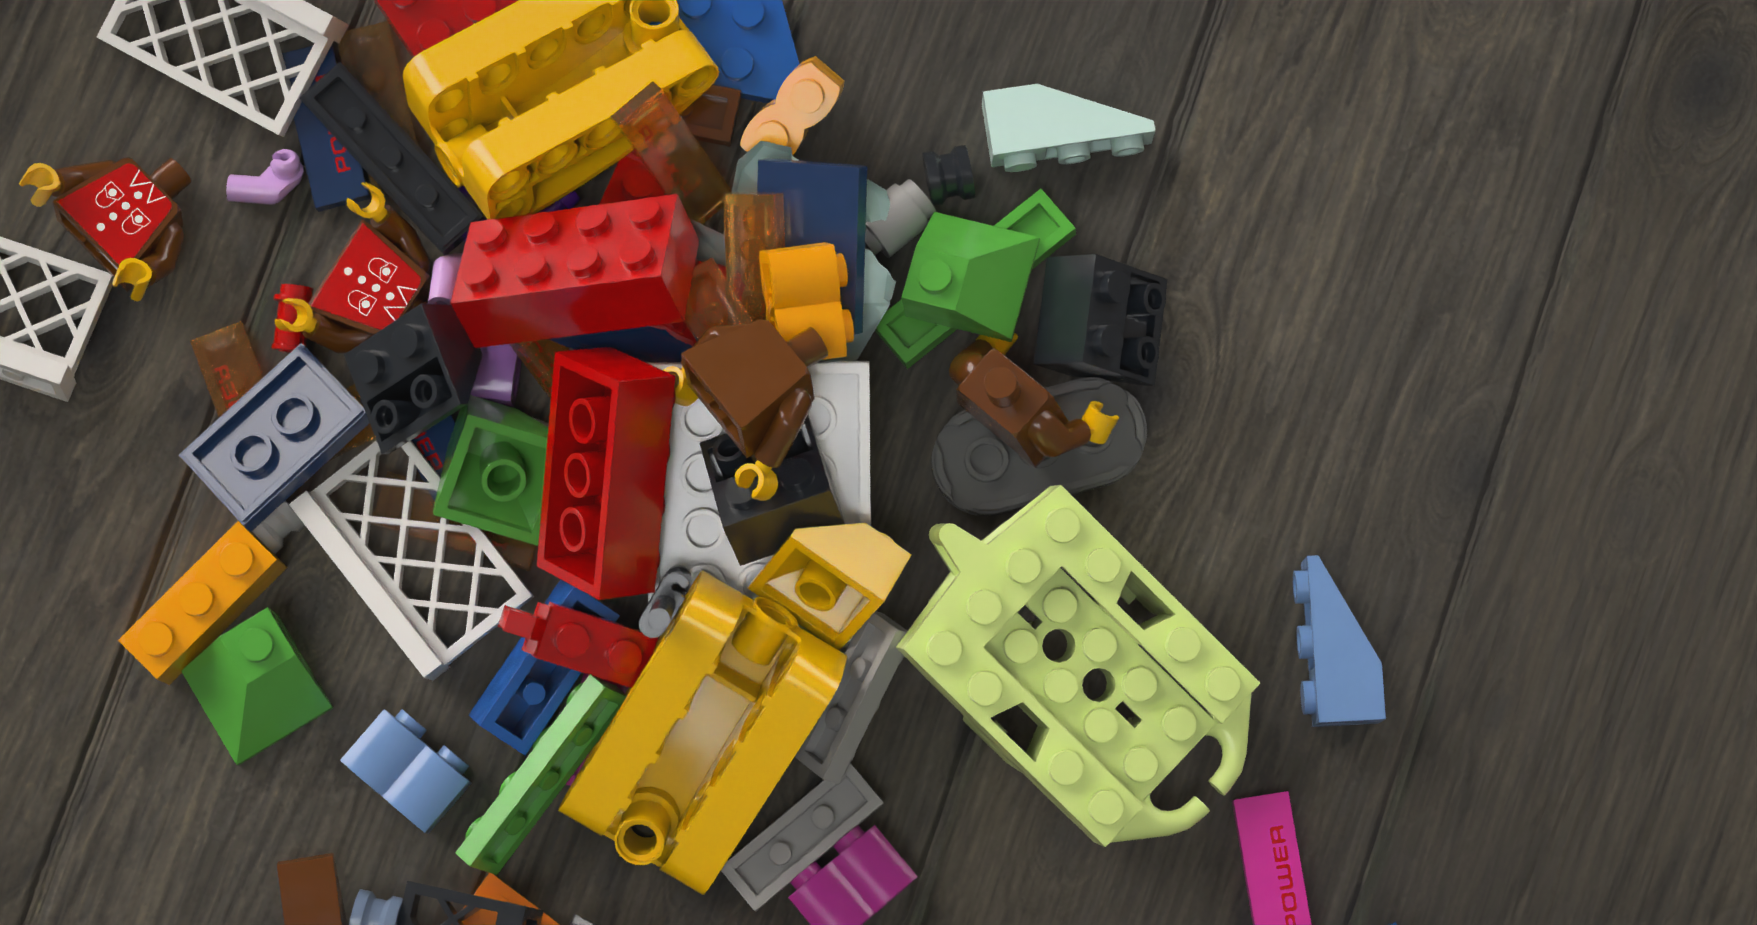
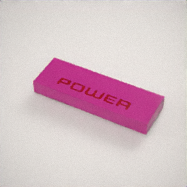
[1232,791,1312,925]

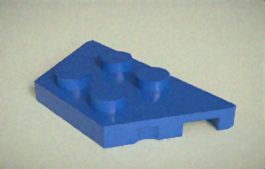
[647,0,799,103]

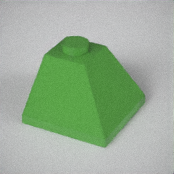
[901,212,1040,342]
[433,395,548,546]
[181,607,334,766]

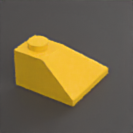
[747,523,912,651]

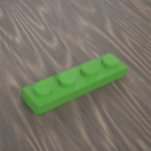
[875,189,1076,369]
[455,674,627,875]

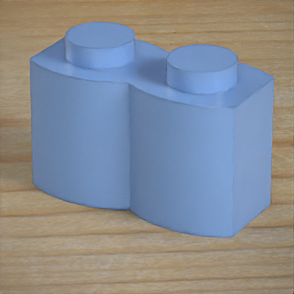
[340,709,472,834]

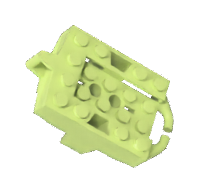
[896,485,1260,847]

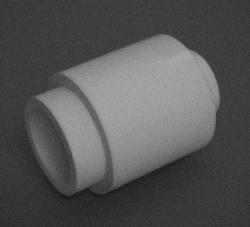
[865,179,936,258]

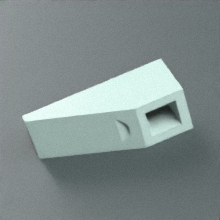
[982,84,1155,172]

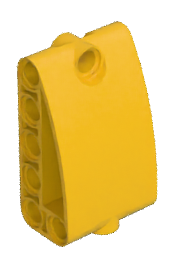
[403,0,719,220]
[558,570,847,895]

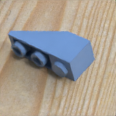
[1293,555,1386,727]

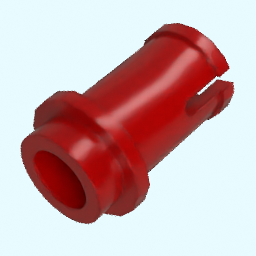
[271,284,314,353]

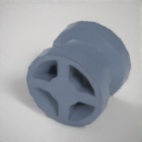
[349,889,403,925]

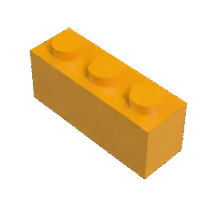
[118,521,288,685]

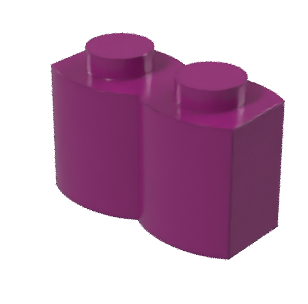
[788,825,918,925]

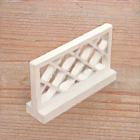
[97,0,349,137]
[0,237,114,402]
[289,441,534,681]

